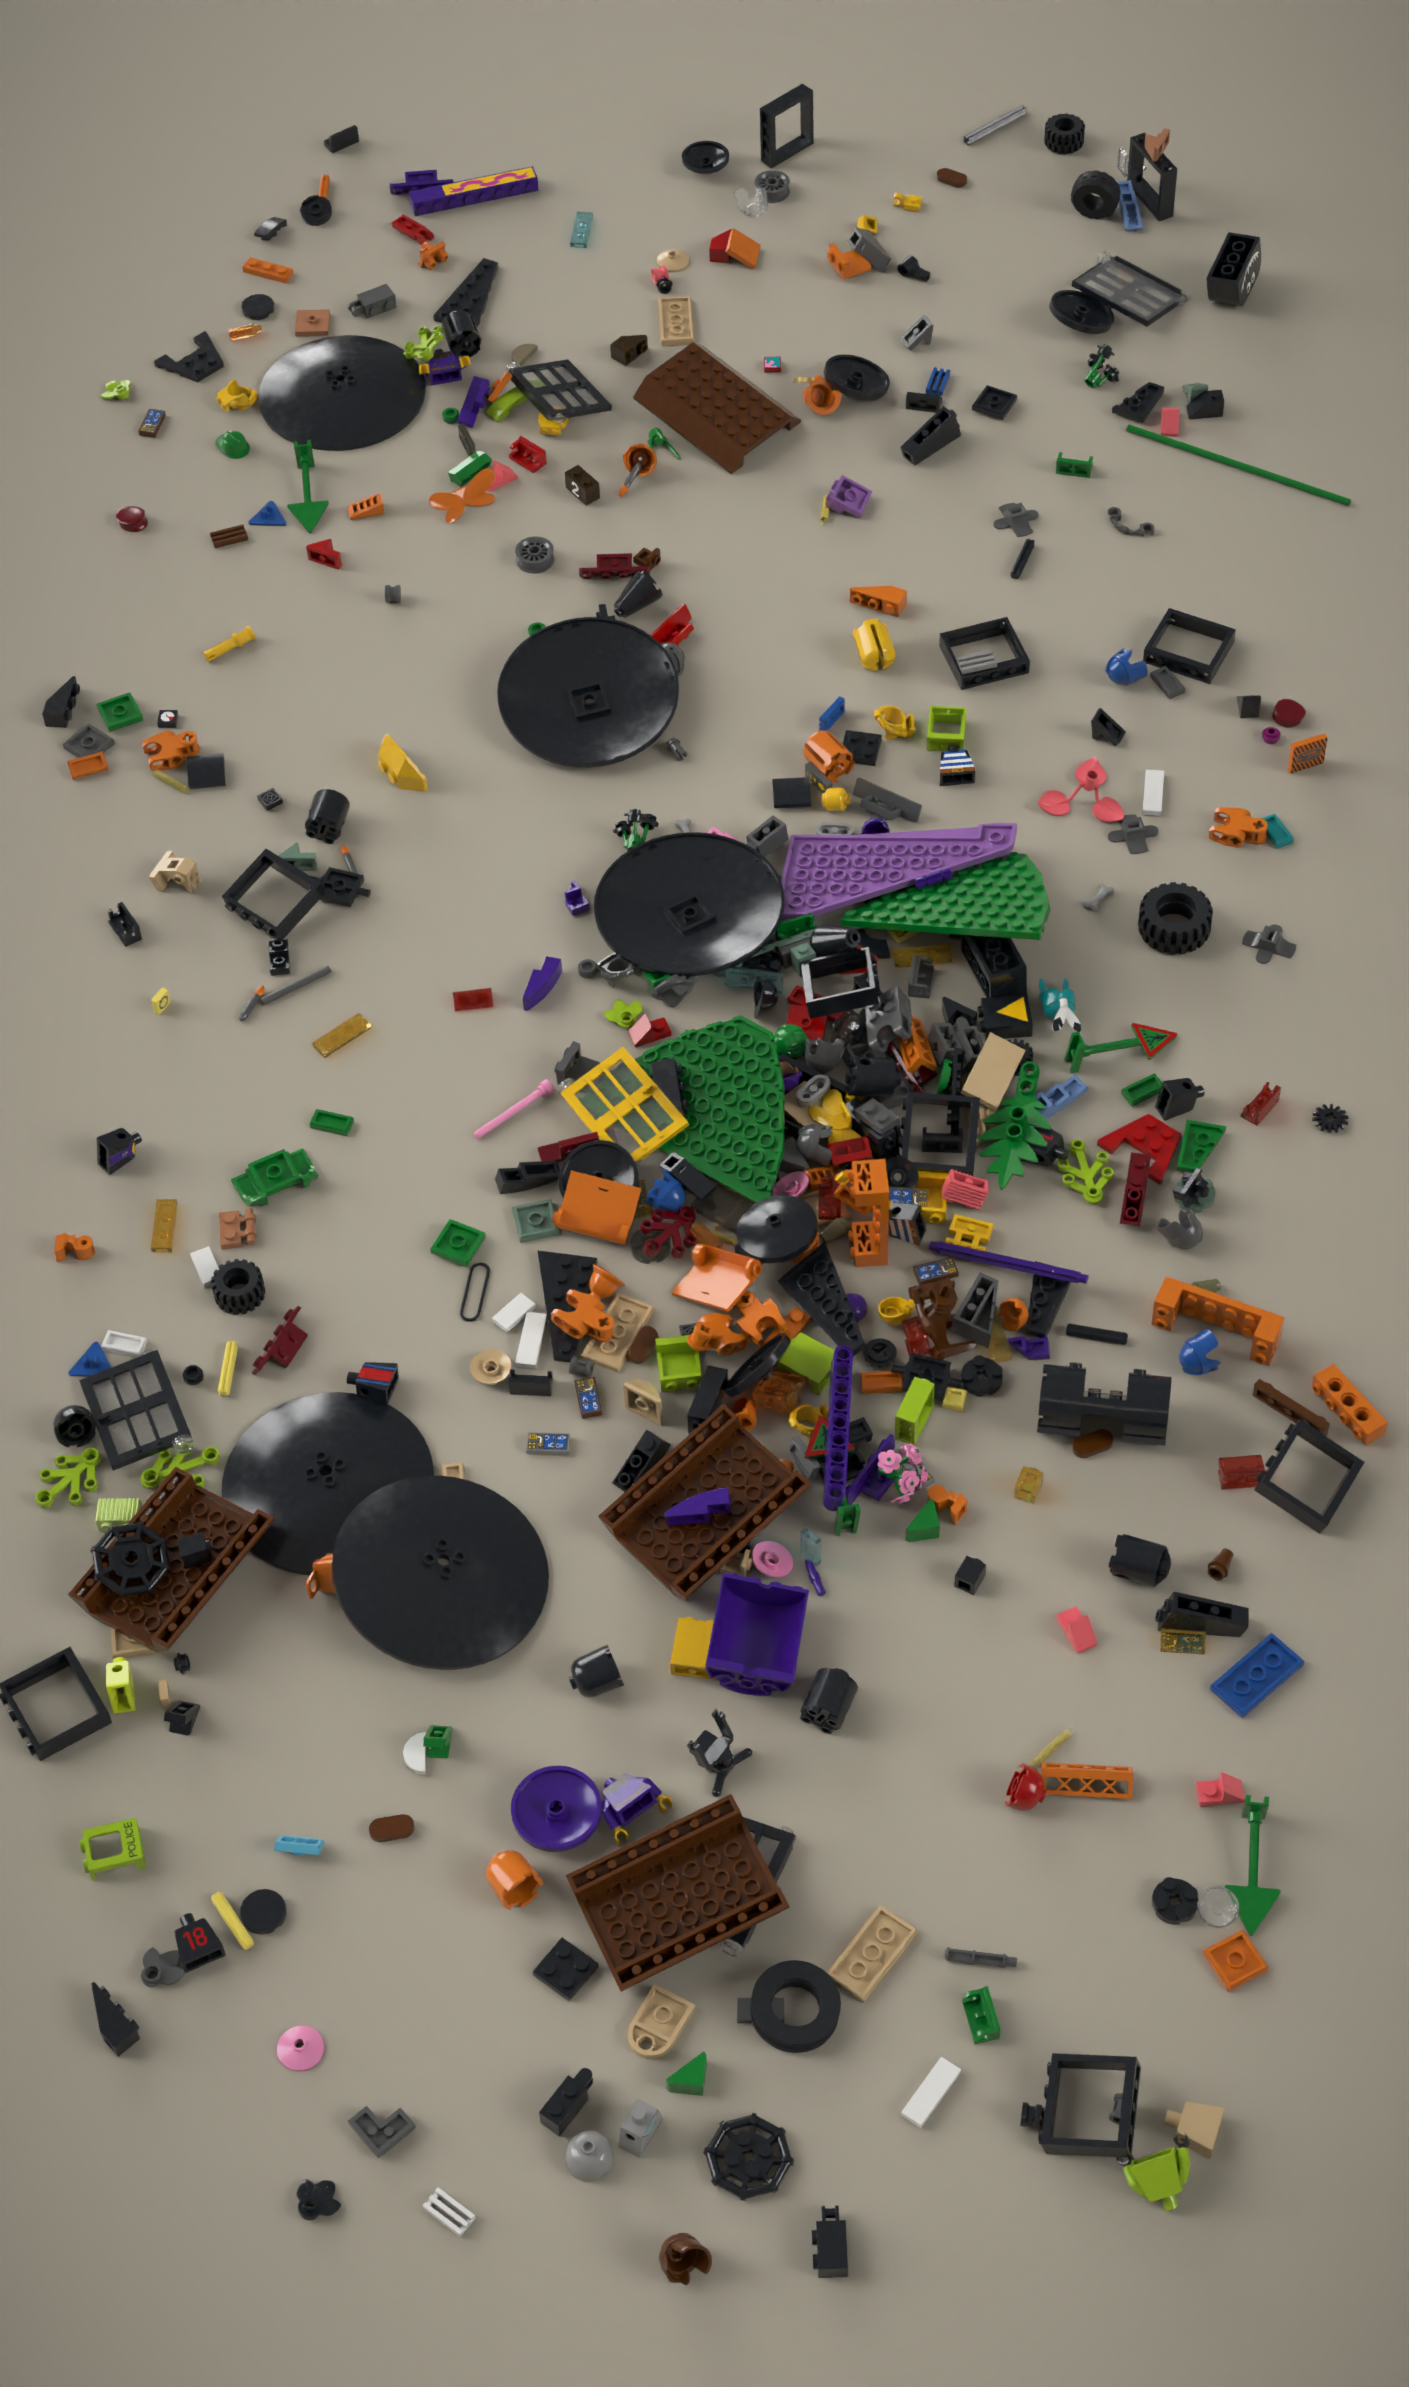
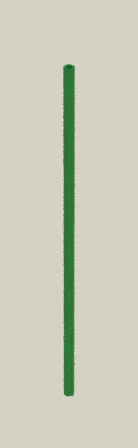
[1126,424,1351,506]

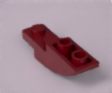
[1120,1152,1151,1227]

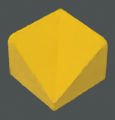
[857,215,878,234]

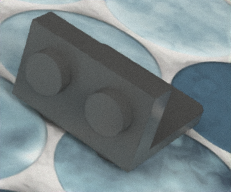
[554,1041,606,1095]
[855,1098,902,1146]

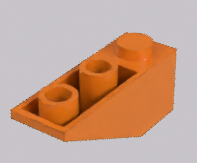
[850,585,907,617]

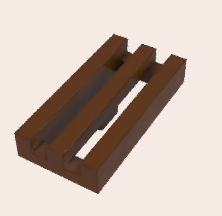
[210,524,248,548]

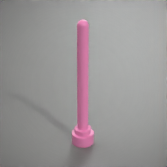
[474,1079,555,1139]

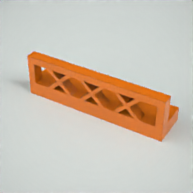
[896,1016,937,1074]
[1041,1762,1133,1799]

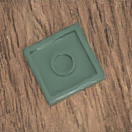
[512,1199,560,1243]

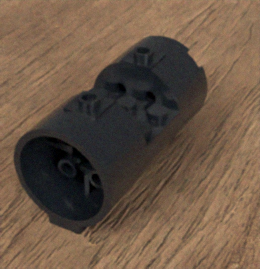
[1037,1362,1172,1446]

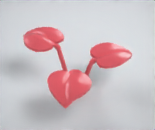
[1038,757,1124,822]

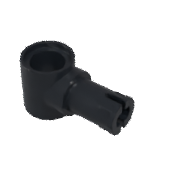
[897,255,931,282]

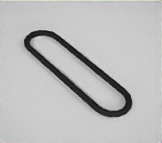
[460,1263,490,1321]

